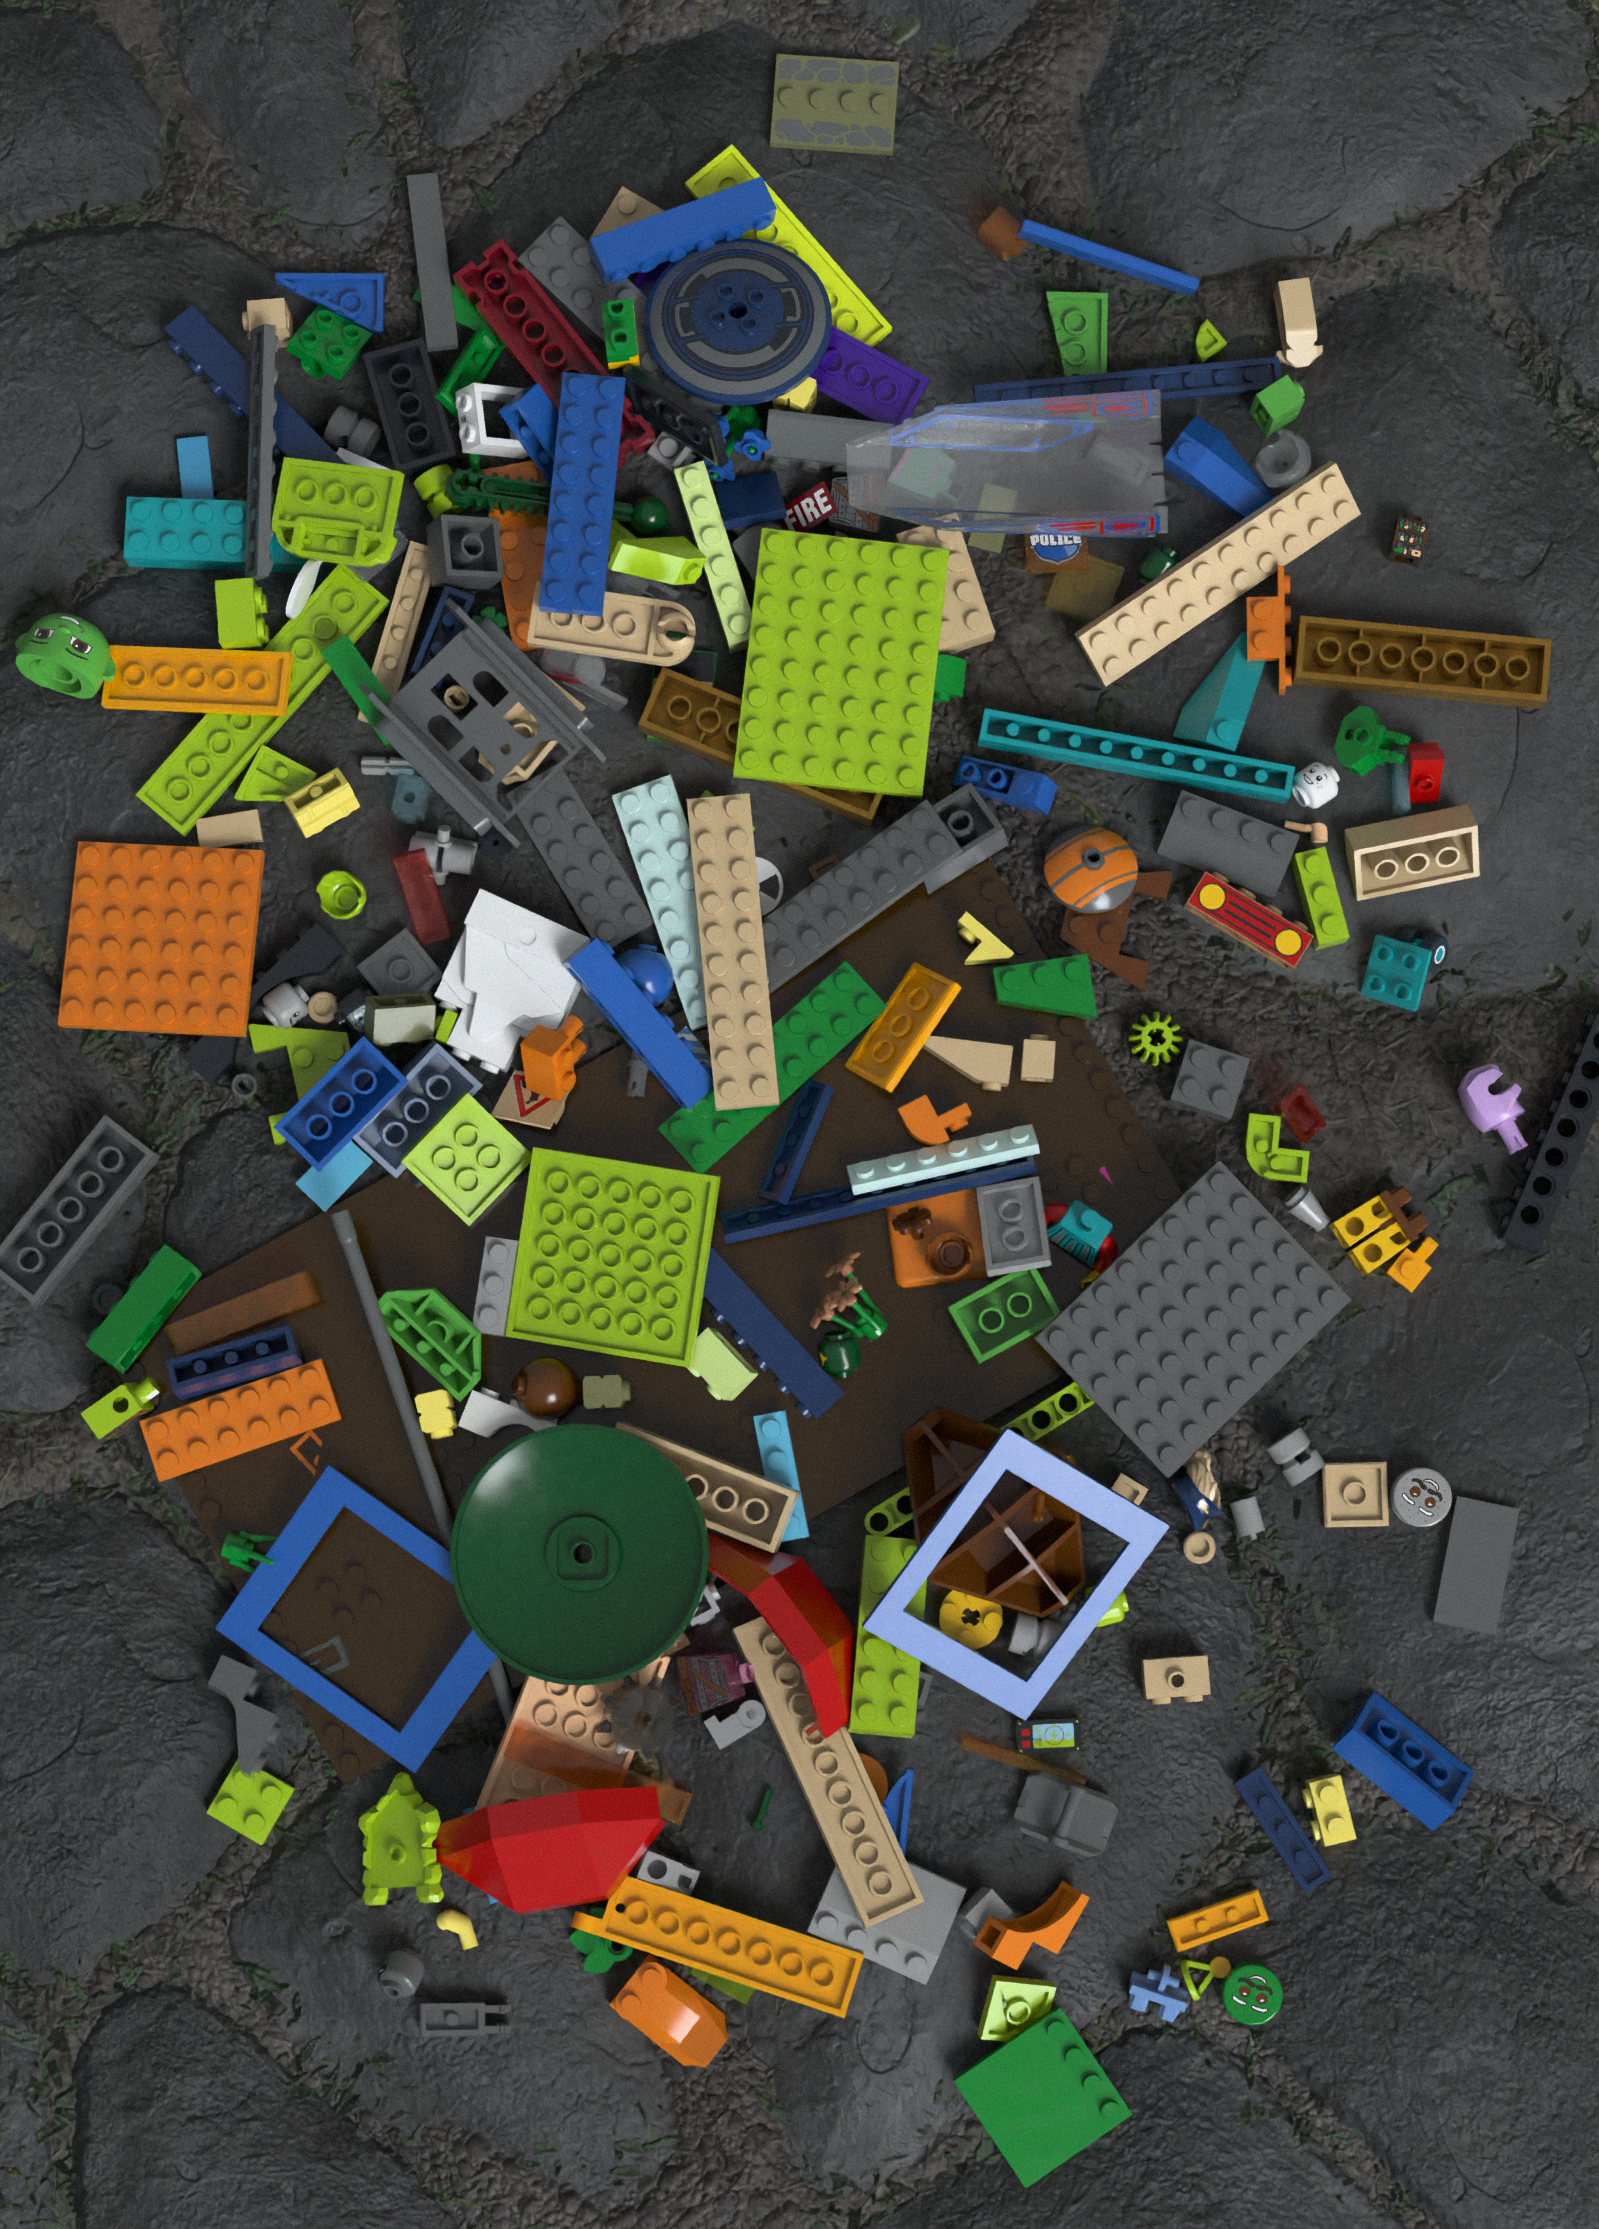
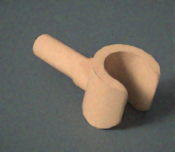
[1284,820,1328,843]

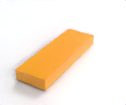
[1166,1888,1269,1952]

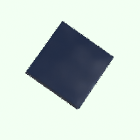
[715,471,787,530]

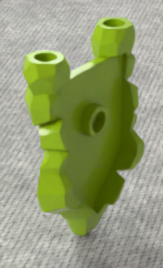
[358,1772,444,1906]

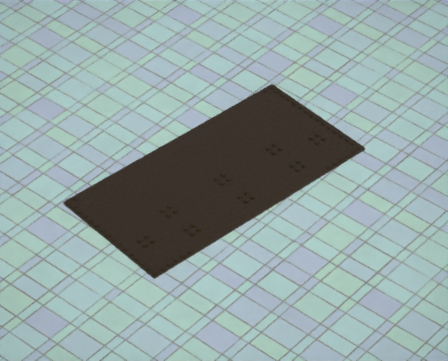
[117,858,1183,1783]

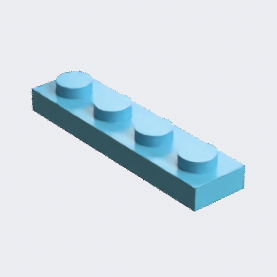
[753,1410,810,1542]

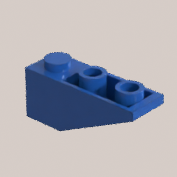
[952,755,1058,815]

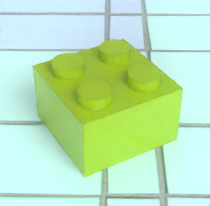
[215,578,270,651]

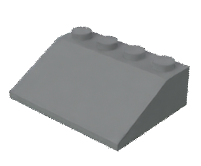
[807,1860,967,1985]

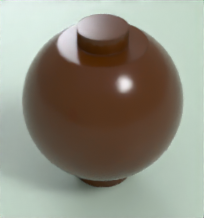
[511,1357,583,1421]

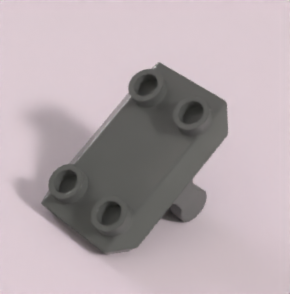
[1012,1771,1119,1857]

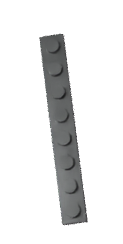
[245,324,279,581]

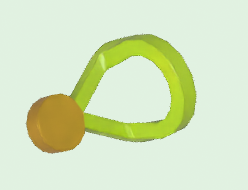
[1180,1956,1231,2001]

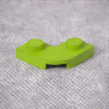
[1245,1113,1310,1184]

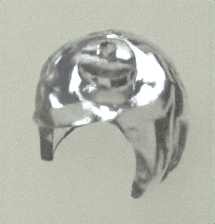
[1255,429,1312,488]

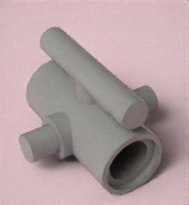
[408,825,479,885]

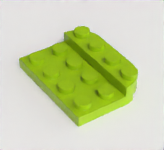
[272,457,405,567]

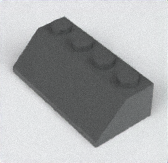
[765,409,894,477]
[1156,790,1300,899]

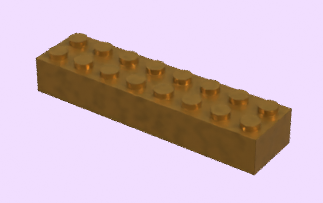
[1291,615,1552,709]
[638,667,884,826]

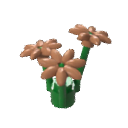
[810,1252,888,1341]

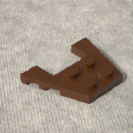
[1059,871,1173,991]

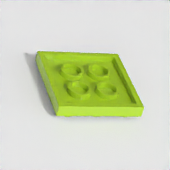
[400,1091,532,1226]

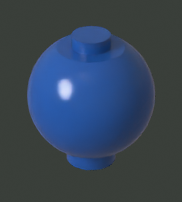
[616,944,674,1007]

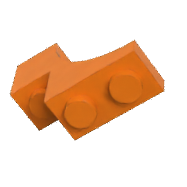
[973,1881,1090,1970]

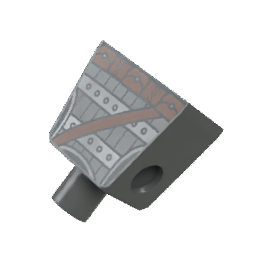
[829,474,883,540]

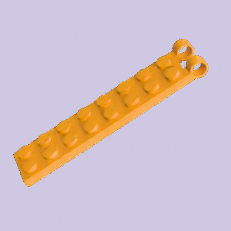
[570,1876,864,2018]

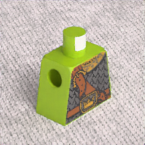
[81,1377,161,1440]

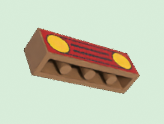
[1183,871,1314,972]

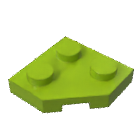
[977,1975,1056,2042]

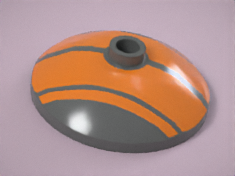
[1043,826,1138,913]

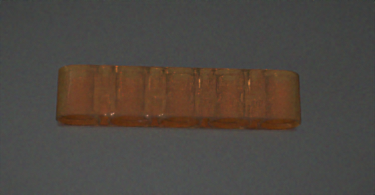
[164,1270,321,1358]

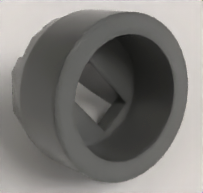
[231,1073,257,1100]

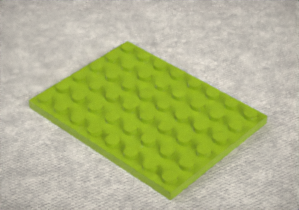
[733,528,950,799]

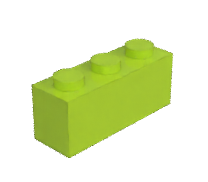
[1290,847,1350,951]

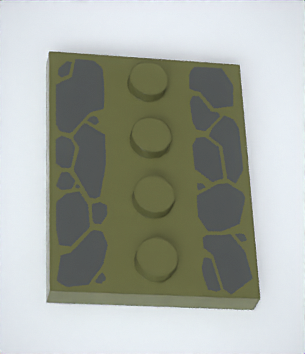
[770,54,899,156]

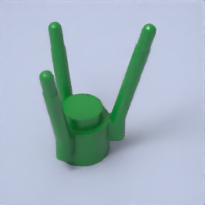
[221,1530,279,1575]

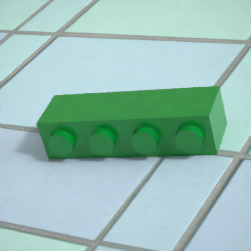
[85,1244,202,1375]

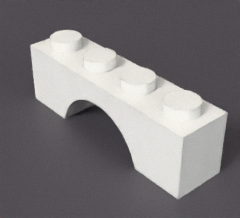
[458,1387,572,1438]

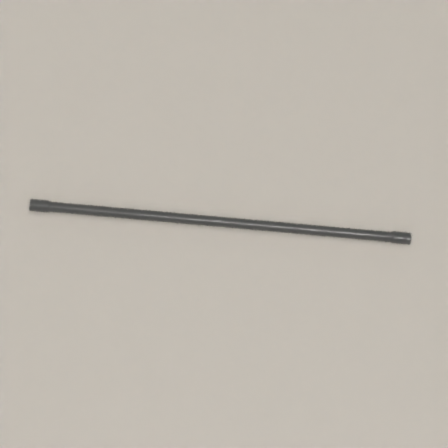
[330,1209,516,1726]

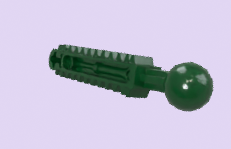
[444,468,668,535]

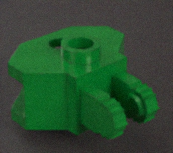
[1334,705,1411,776]

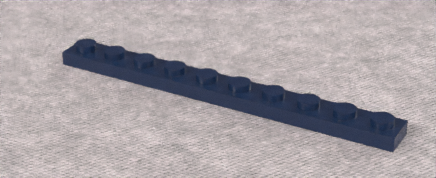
[972,357,1281,416]
[720,1155,1037,1244]

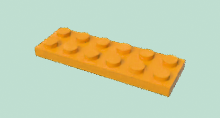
[101,645,293,716]

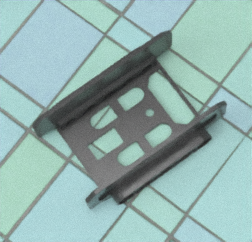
[358,598,607,849]

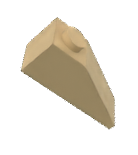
[922,1036,1013,1091]

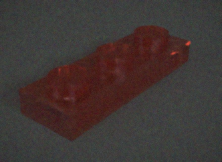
[393,847,452,945]

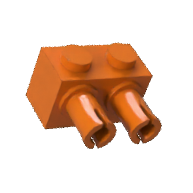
[520,1015,587,1101]

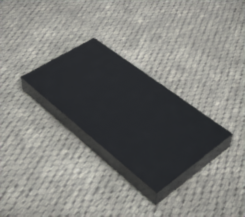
[622,363,729,468]

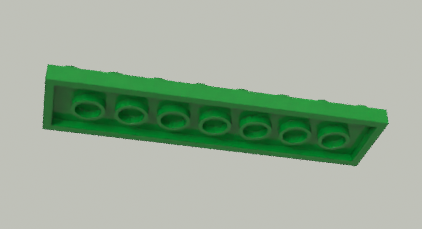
[658,961,887,1174]

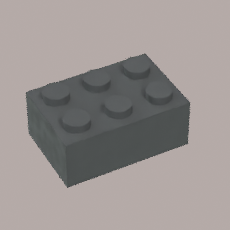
[921,782,1008,894]

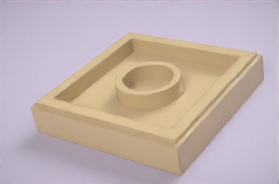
[1321,1462,1389,1527]

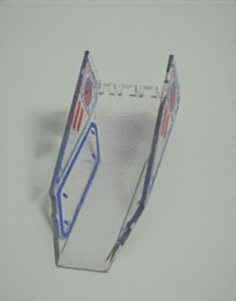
[846,389,1168,538]

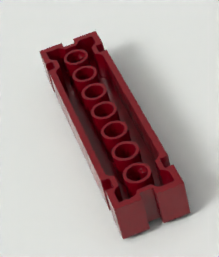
[452,238,656,471]

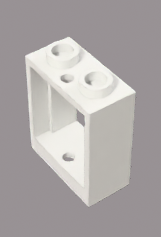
[455,383,529,459]

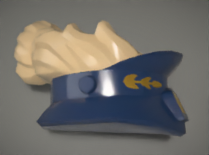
[1168,1448,1224,1532]

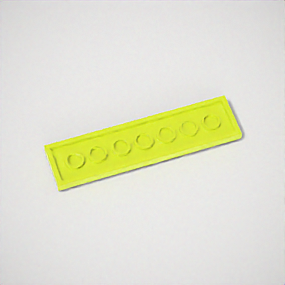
[685,144,892,347]

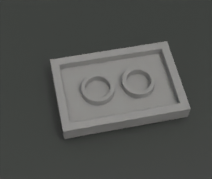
[976,1176,1052,1277]

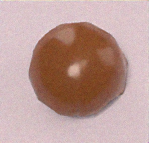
[925,1231,974,1280]

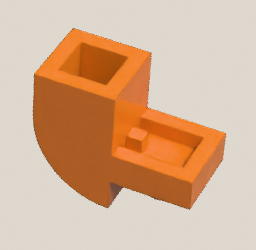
[897,1094,972,1146]

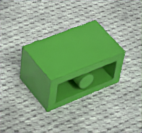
[1249,375,1305,437]

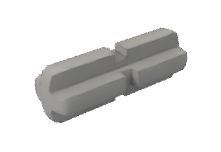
[361,756,415,776]

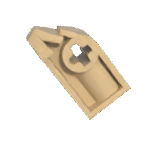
[1273,277,1323,368]

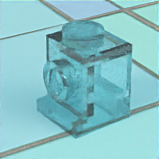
[391,772,432,824]

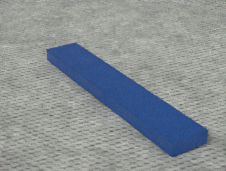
[1016,219,1200,296]

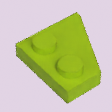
[234,744,319,802]

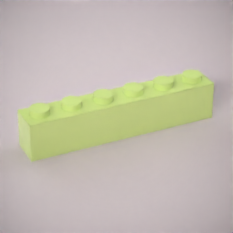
[674,460,752,654]

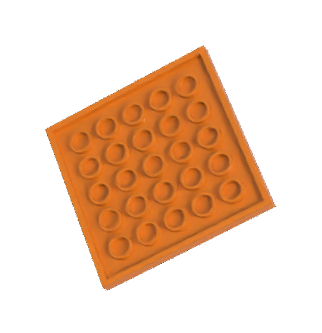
[58,841,265,1037]

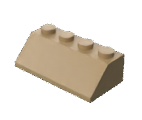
[1344,804,1480,901]

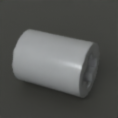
[1229,1496,1265,1541]

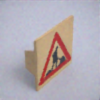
[491,1070,570,1129]

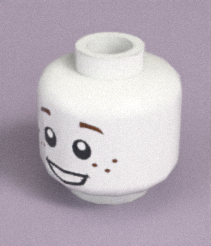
[1291,762,1340,809]

